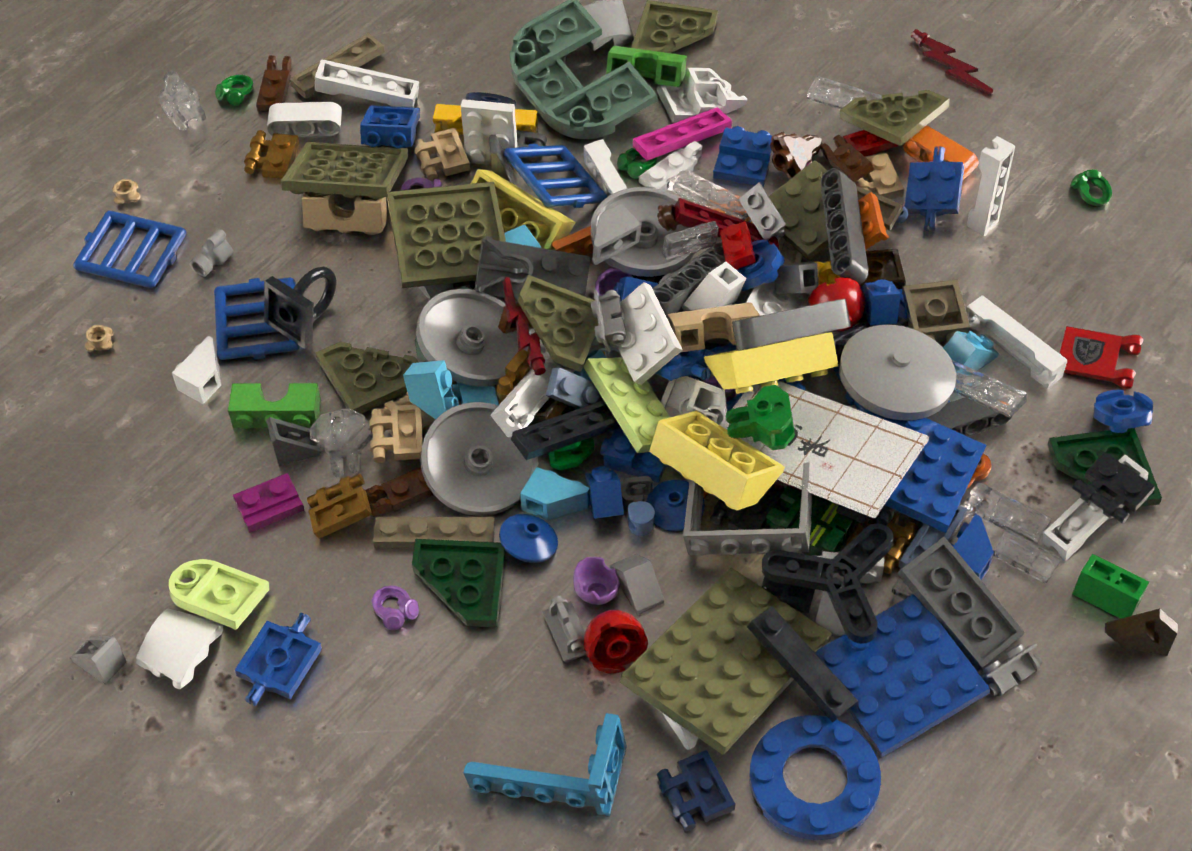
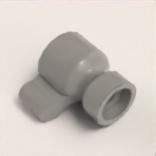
[190,229,233,277]

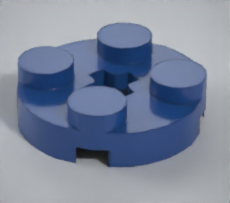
[736,240,782,291]
[1093,390,1153,433]

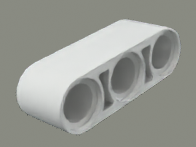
[267,102,342,137]

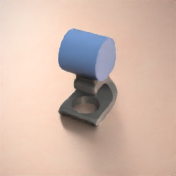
[621,476,655,536]

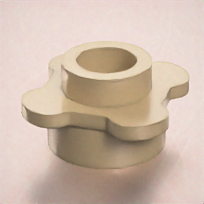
[112,179,140,204]
[85,325,114,351]

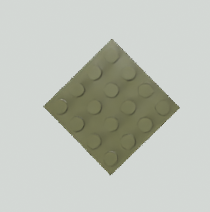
[281,142,408,199]
[387,182,506,288]

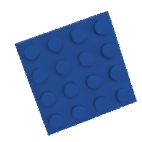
[868,411,987,533]
[815,594,990,757]

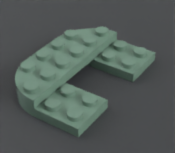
[509,0,658,139]

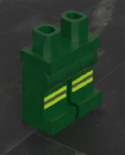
[765,486,857,556]

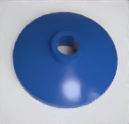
[646,480,705,532]
[499,514,558,563]

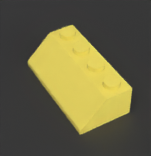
[471,169,575,250]
[704,332,838,394]
[649,411,785,510]

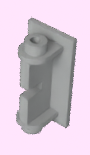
[739,183,786,240]
[591,289,626,352]
[542,596,587,663]
[981,643,1042,697]

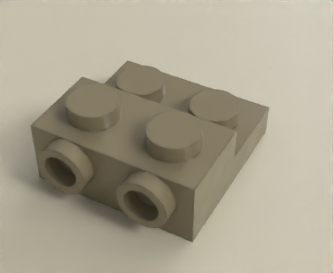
[902,279,970,342]

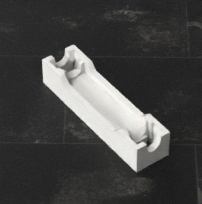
[315,59,419,108]
[966,136,1016,236]
[584,139,627,196]
[966,295,1068,389]
[491,351,575,437]
[1042,455,1149,562]

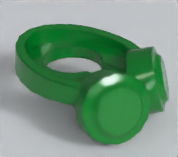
[215,75,253,106]
[617,148,657,179]
[1070,170,1112,207]

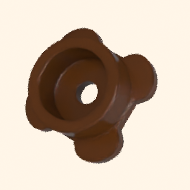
[657,204,680,231]

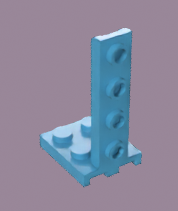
[463,713,627,816]

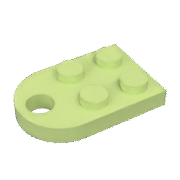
[169,559,269,630]

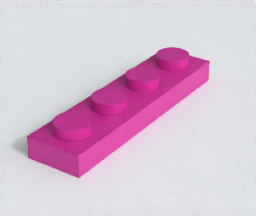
[633,107,732,161]

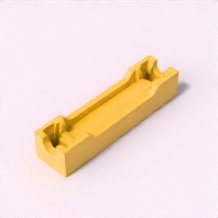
[433,104,538,136]

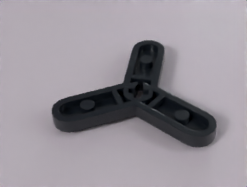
[762,523,893,644]

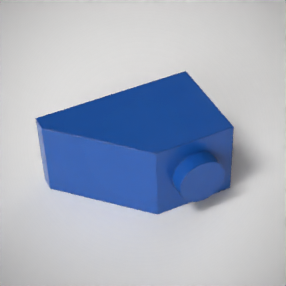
[861,280,900,326]

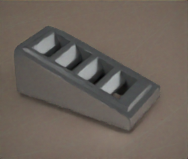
[489,135,514,184]

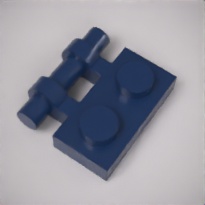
[656,750,736,831]

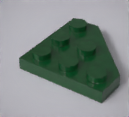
[1047,428,1162,507]
[412,539,506,627]

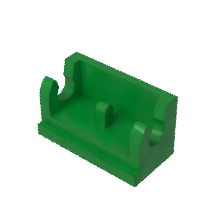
[1072,554,1149,619]

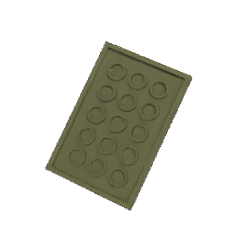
[620,567,832,755]

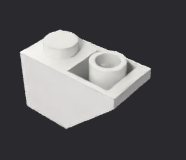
[682,262,747,311]
[172,336,221,404]

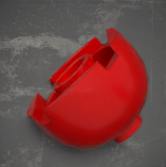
[808,277,865,331]
[583,610,648,674]

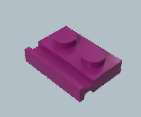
[233,473,305,533]

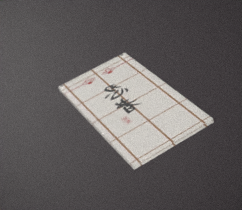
[720,381,929,518]

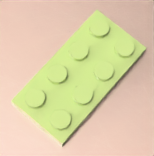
[583,357,670,453]

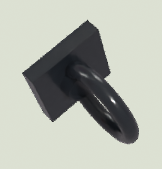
[264,267,336,349]

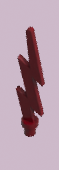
[911,29,993,95]
[503,277,546,376]

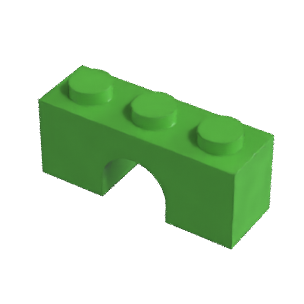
[606,46,687,87]
[228,383,321,429]

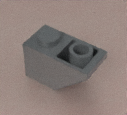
[774,261,819,294]

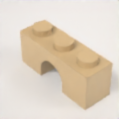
[302,192,387,235]
[668,302,760,353]

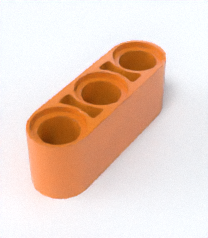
[902,125,979,180]

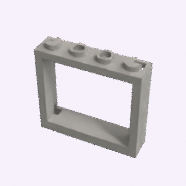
[683,464,813,556]

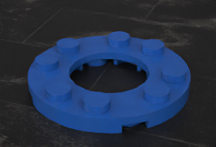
[749,715,881,840]

